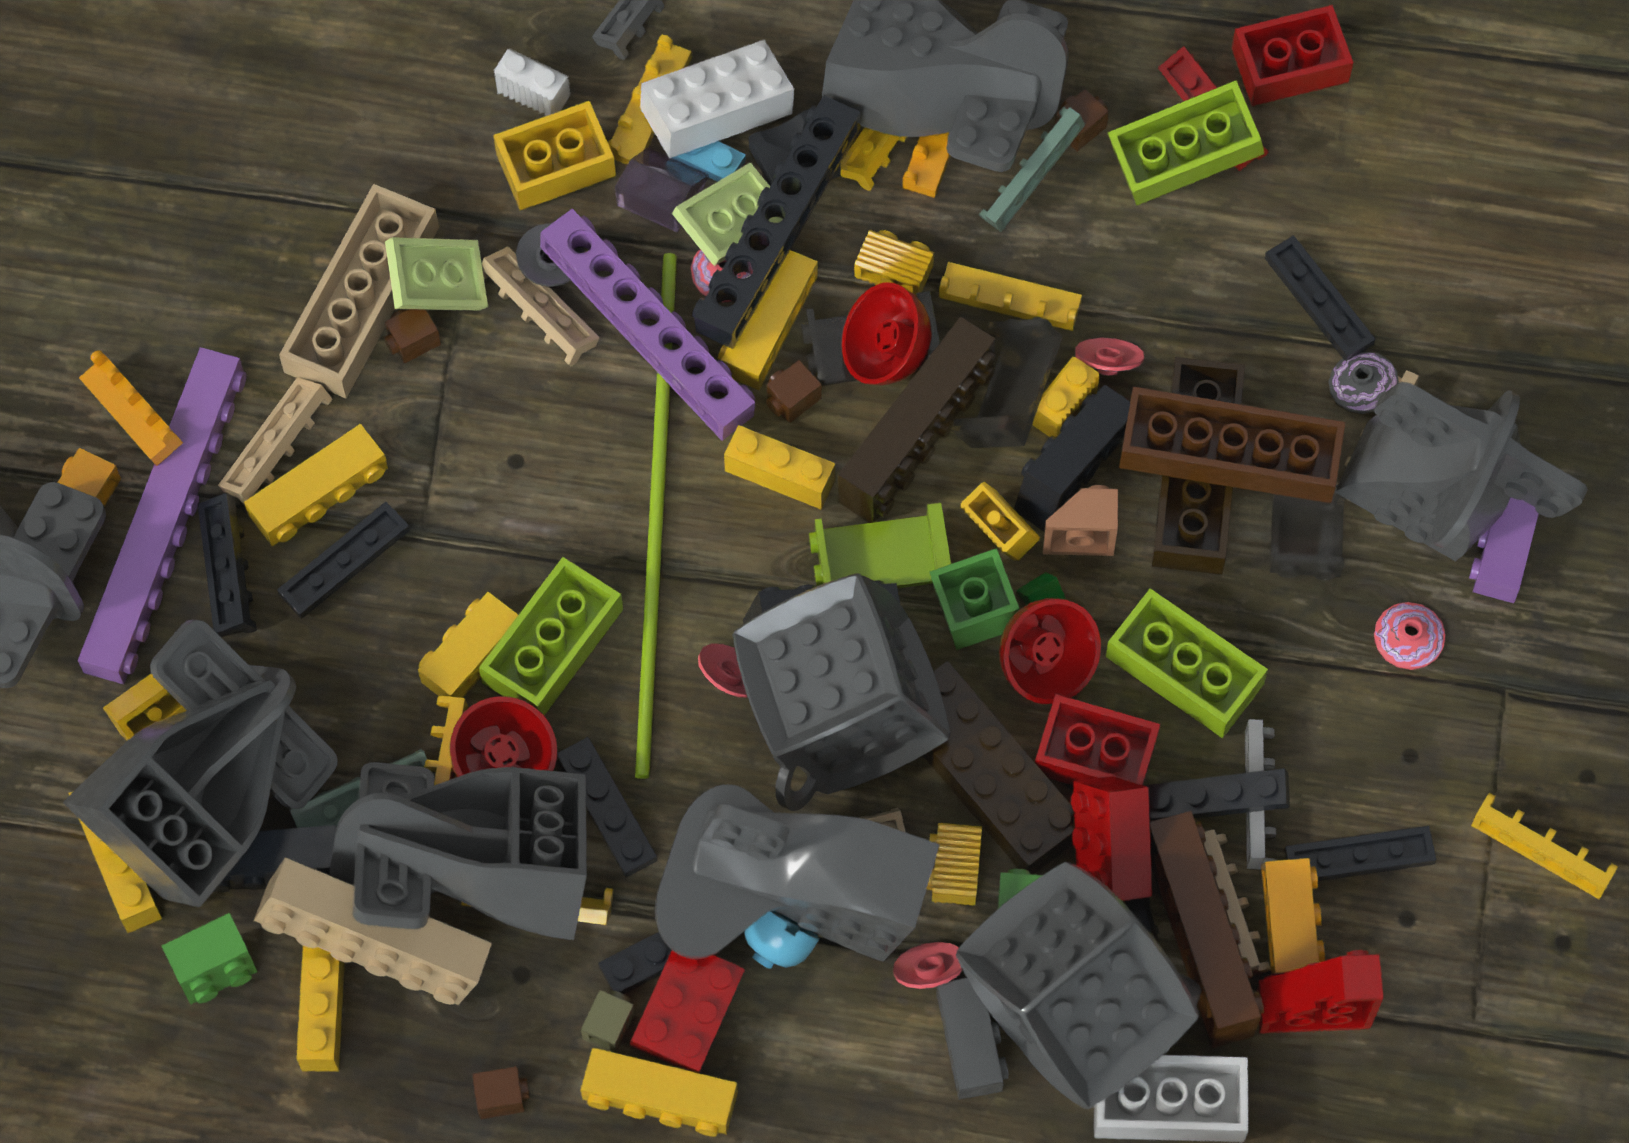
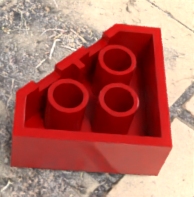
[1256,950,1383,1034]

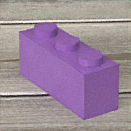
[1469,498,1539,603]

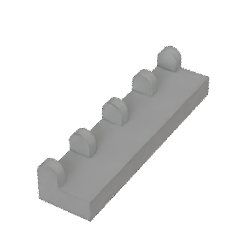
[1245,719,1277,869]

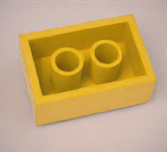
[493,101,616,211]

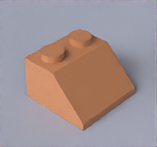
[1043,485,1118,556]

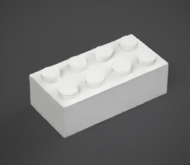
[640,40,794,158]
[1094,1055,1248,1142]

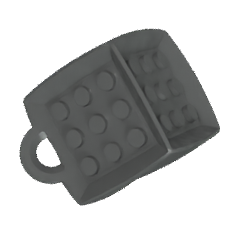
[733,573,950,811]
[956,862,1201,1109]

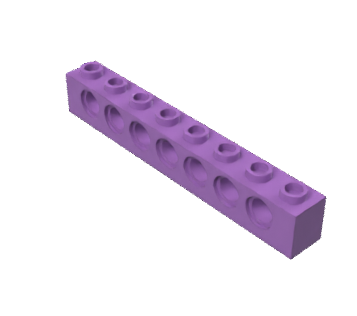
[540,209,755,441]

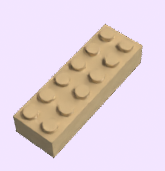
[279,184,439,398]
[254,858,492,1005]

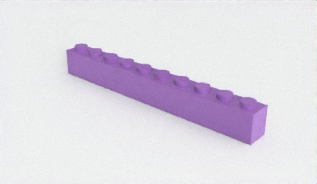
[78,347,246,684]

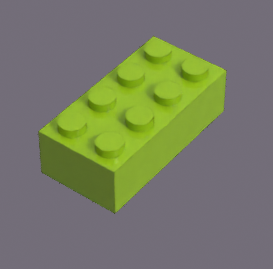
[1108,81,1264,205]
[479,557,623,715]
[1106,588,1268,738]

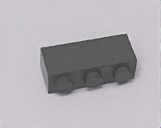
[936,978,1009,1100]

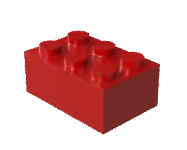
[1232,5,1353,106]
[1035,694,1160,786]
[1071,776,1152,901]
[630,950,745,1073]

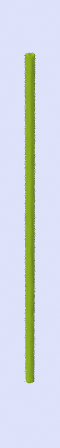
[635,253,677,779]

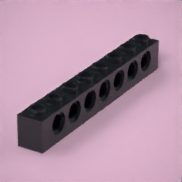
[692,96,861,349]

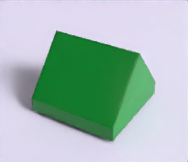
[1016,572,1066,605]

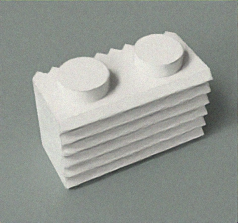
[494,48,570,116]

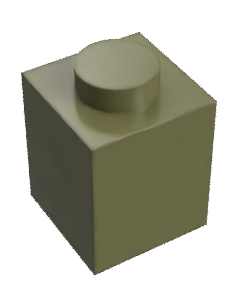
[581,990,635,1053]

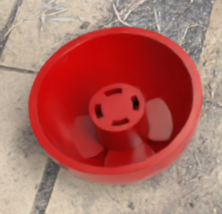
[842,282,932,386]
[999,598,1101,704]
[449,696,557,777]

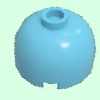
[745,910,819,969]

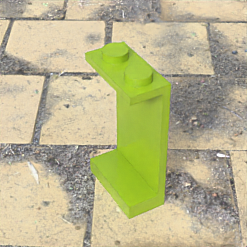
[809,503,951,588]

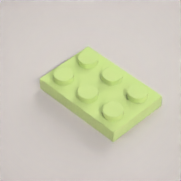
[672,162,783,266]
[385,237,488,310]

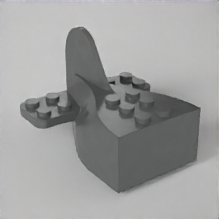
[822,0,1069,172]
[1335,382,1587,561]
[0,482,106,689]
[63,620,338,907]
[329,762,587,940]
[655,784,940,962]

